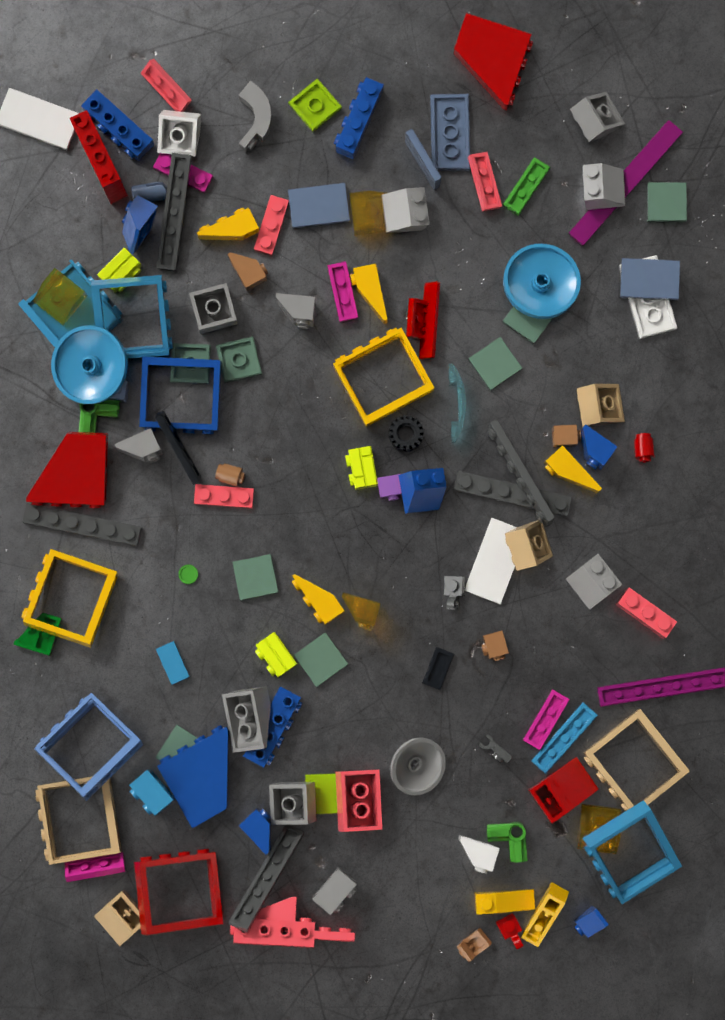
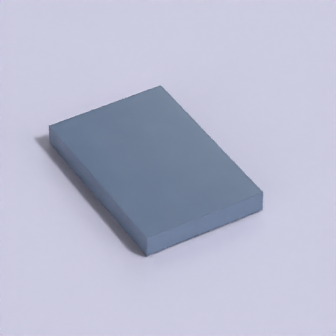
[405,129,441,190]
[288,183,350,229]
[620,258,680,300]

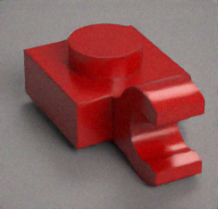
[496,913,524,950]

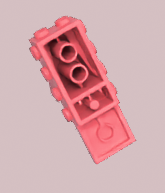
[230,897,355,948]

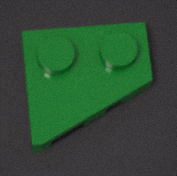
[14,613,62,656]

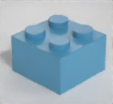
[129,769,176,816]

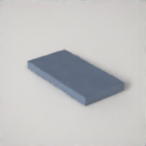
[430,94,470,171]

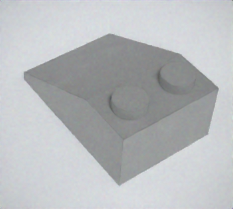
[222,686,271,753]

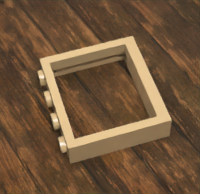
[583,709,690,811]
[35,776,122,865]

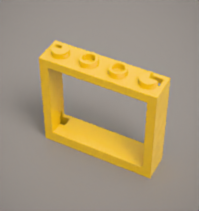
[333,327,435,427]
[21,549,118,648]

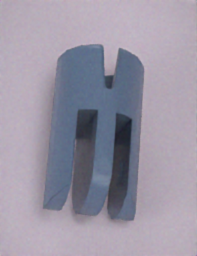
[131,182,167,202]

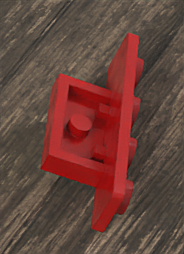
[406,281,440,359]

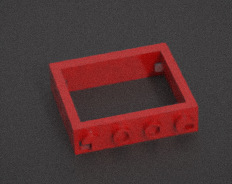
[69,110,128,204]
[134,849,223,935]

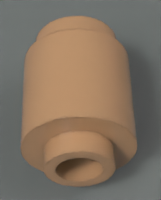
[215,463,245,487]

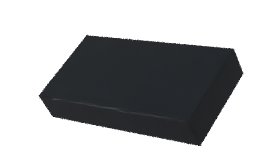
[422,647,454,690]

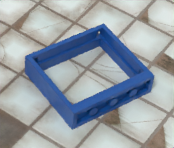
[139,357,222,434]

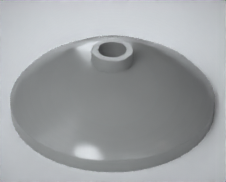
[390,737,446,796]

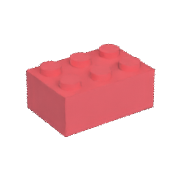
[335,770,383,832]

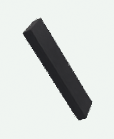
[155,410,201,485]

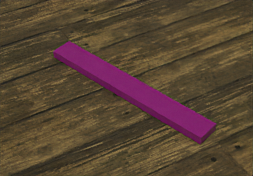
[568,120,683,246]
[597,667,725,707]

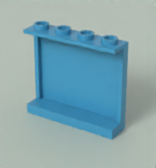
[18,259,123,347]

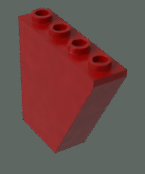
[453,13,533,110]
[26,431,108,508]

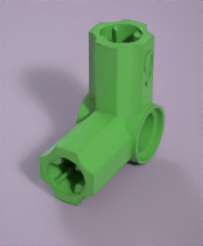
[78,400,120,433]
[487,821,527,862]

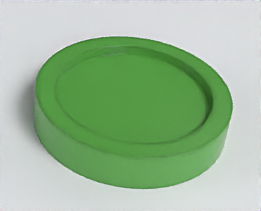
[179,565,198,584]

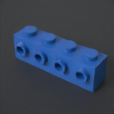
[334,77,384,160]
[81,89,155,161]
[243,687,303,767]

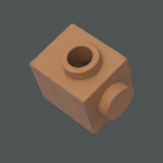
[481,631,509,662]

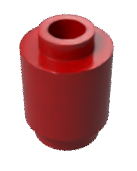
[634,433,655,462]

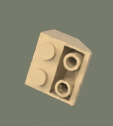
[94,890,141,946]

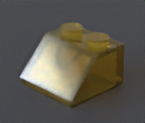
[349,191,386,236]
[33,268,87,325]
[342,593,381,630]
[577,804,621,854]

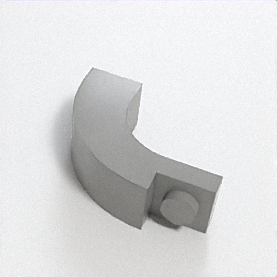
[239,80,272,153]

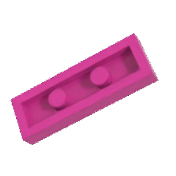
[153,153,213,194]
[327,261,358,323]
[523,689,570,750]
[65,852,125,882]

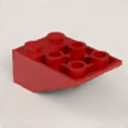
[528,757,599,823]

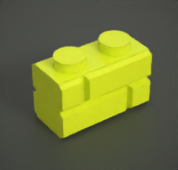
[97,248,142,293]
[345,446,378,490]
[255,632,297,678]

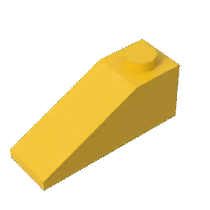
[350,263,388,324]
[544,445,602,493]
[521,882,569,947]
[474,889,535,914]

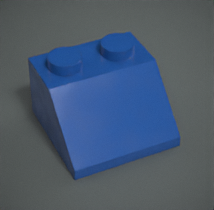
[122,195,158,254]
[581,424,617,470]
[398,468,447,514]
[239,808,271,855]

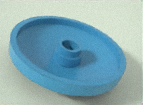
[503,244,581,319]
[51,326,128,404]

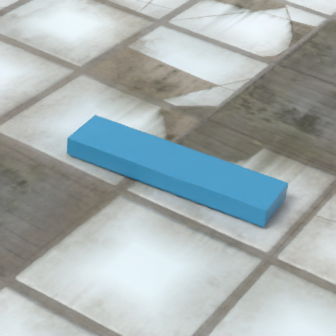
[531,702,598,774]

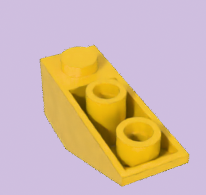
[197,208,259,240]
[292,574,345,625]

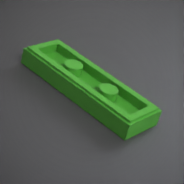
[503,157,550,216]

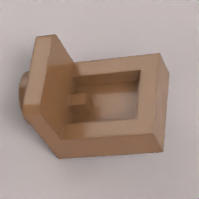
[457,928,492,962]

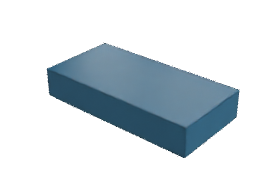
[156,641,190,685]

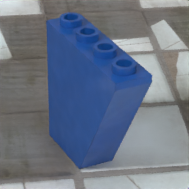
[157,725,229,828]

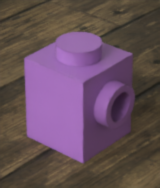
[377,474,402,501]

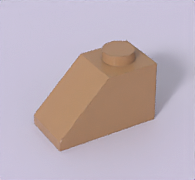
[227,253,268,291]

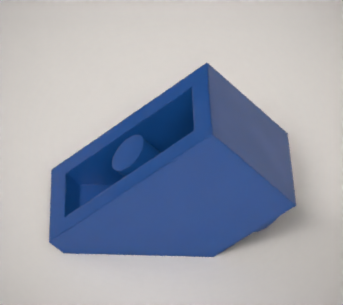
[574,906,609,938]

